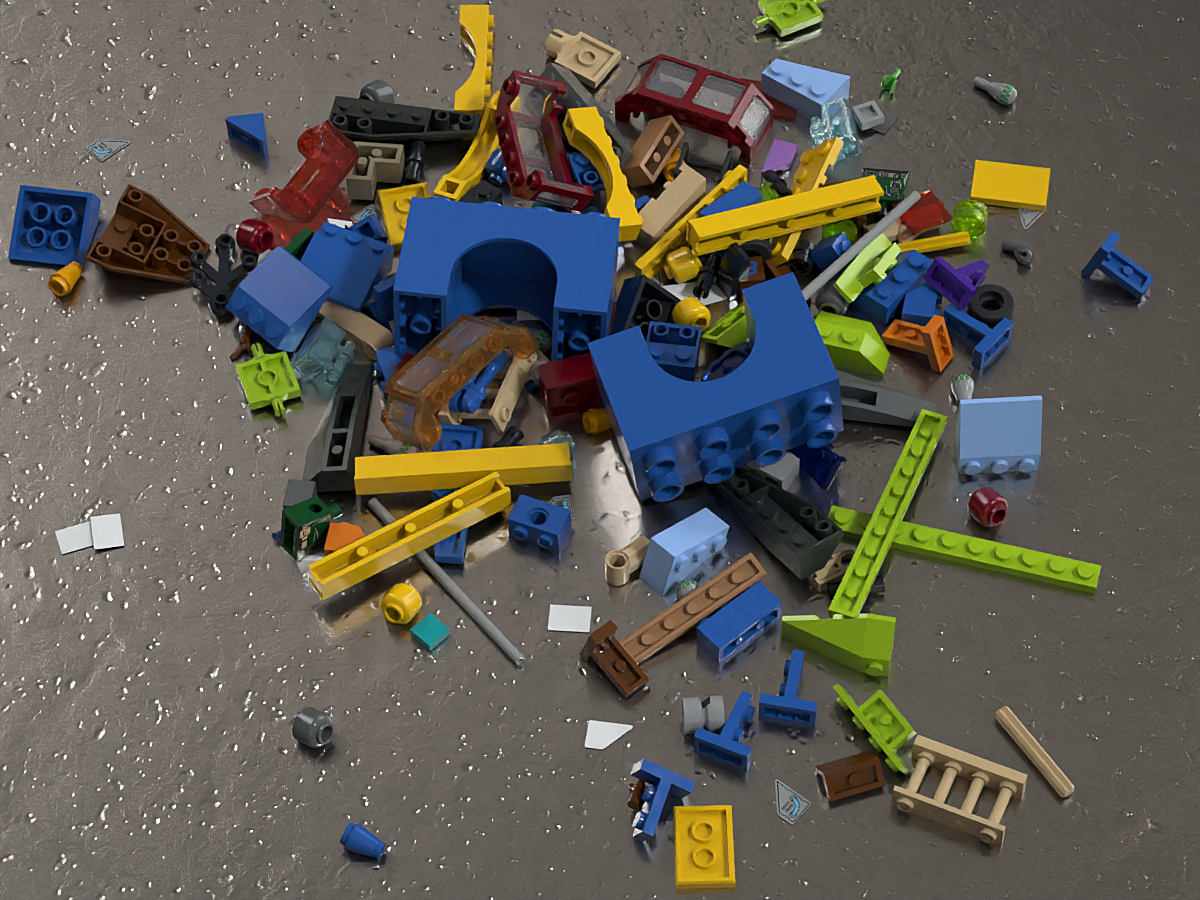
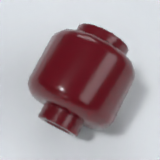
[236,219,274,254]
[967,487,1008,527]

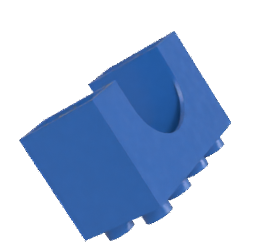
[393,196,620,365]
[587,272,844,502]

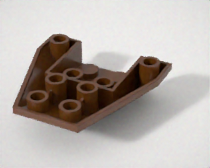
[85,184,210,285]

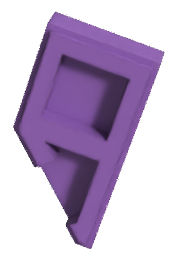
[761,139,798,178]

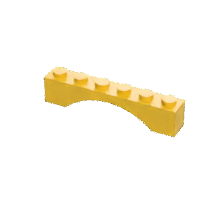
[454,5,494,127]
[433,90,520,201]
[562,107,643,242]

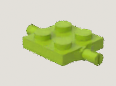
[752,0,828,37]
[235,343,301,416]

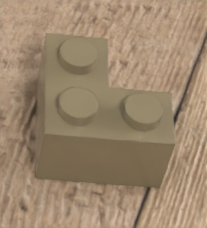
[346,141,405,200]

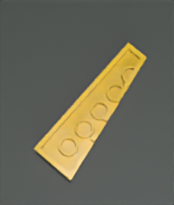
[770,136,844,267]
[634,165,747,279]

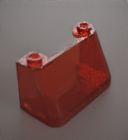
[248,120,360,225]

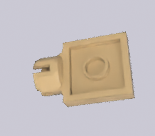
[544,29,621,89]

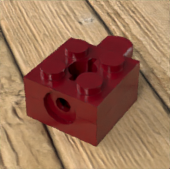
[538,353,599,422]

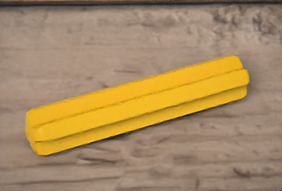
[897,231,970,254]

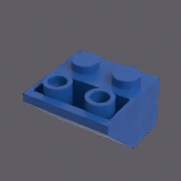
[646,321,702,382]

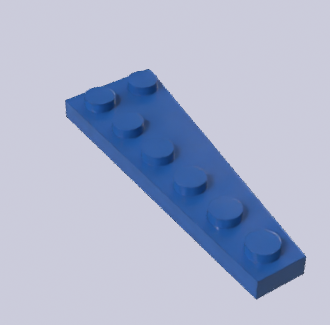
[431,423,484,564]

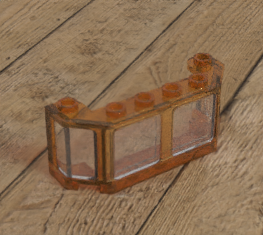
[381,314,540,452]

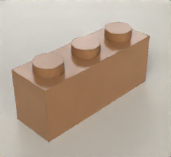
[620,115,685,188]

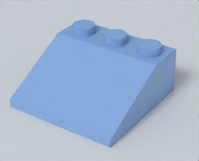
[954,396,1042,475]

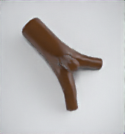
[229,325,254,360]
[627,779,647,809]

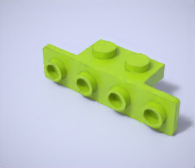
[833,233,901,303]
[833,684,917,776]

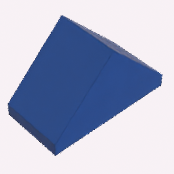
[225,113,268,157]

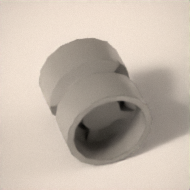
[682,695,725,735]

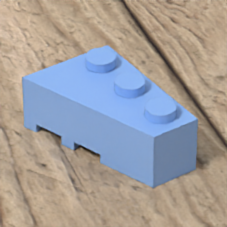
[761,59,850,125]
[639,508,730,597]

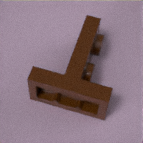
[579,620,649,698]

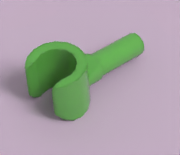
[879,68,901,94]

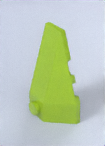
[781,613,896,677]

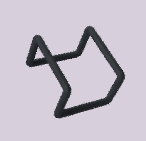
[674,142,733,196]

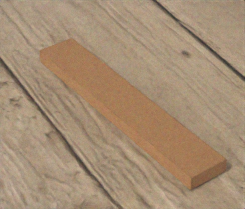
[619,552,767,665]

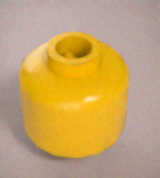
[663,246,703,284]
[672,297,711,332]
[381,583,422,624]

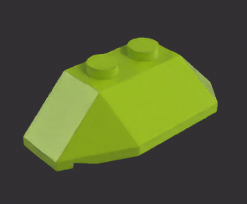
[701,301,751,352]
[812,311,890,377]

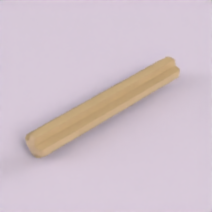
[995,706,1074,798]

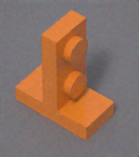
[882,315,954,373]

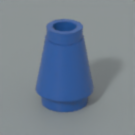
[340,822,386,859]

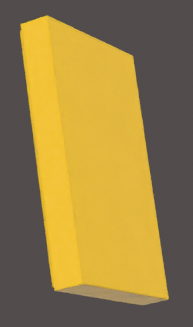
[970,160,1050,211]
[377,182,430,252]
[673,805,735,889]

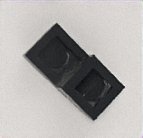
[716,242,750,301]

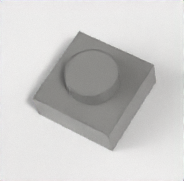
[851,100,885,130]

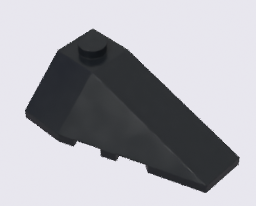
[612,275,681,342]

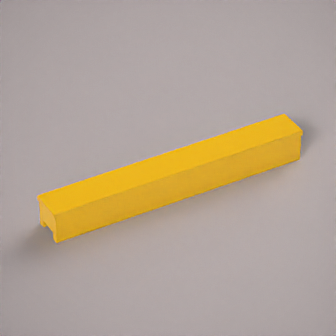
[686,175,884,256]
[354,443,573,495]
[308,471,512,601]

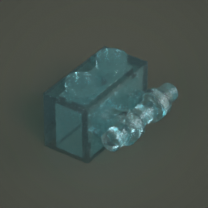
[810,97,862,160]
[291,317,356,385]

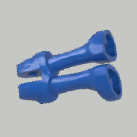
[449,343,509,414]

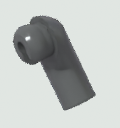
[1001,237,1034,264]

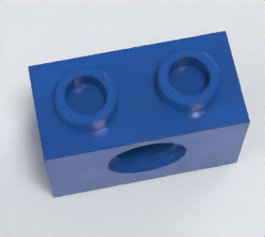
[508,494,572,551]

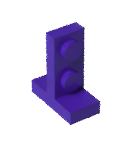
[923,256,989,311]

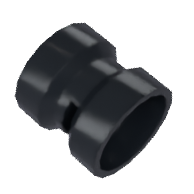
[787,239,816,275]

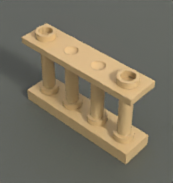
[438,335,538,433]
[891,735,1028,846]

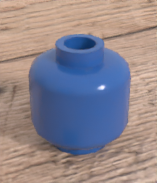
[485,148,509,185]

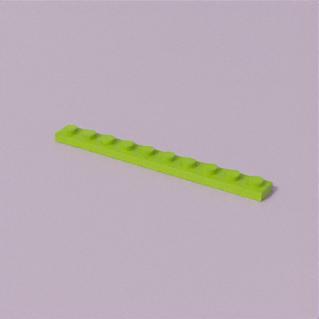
[828,409,947,619]
[829,505,1101,594]

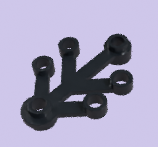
[189,234,257,316]

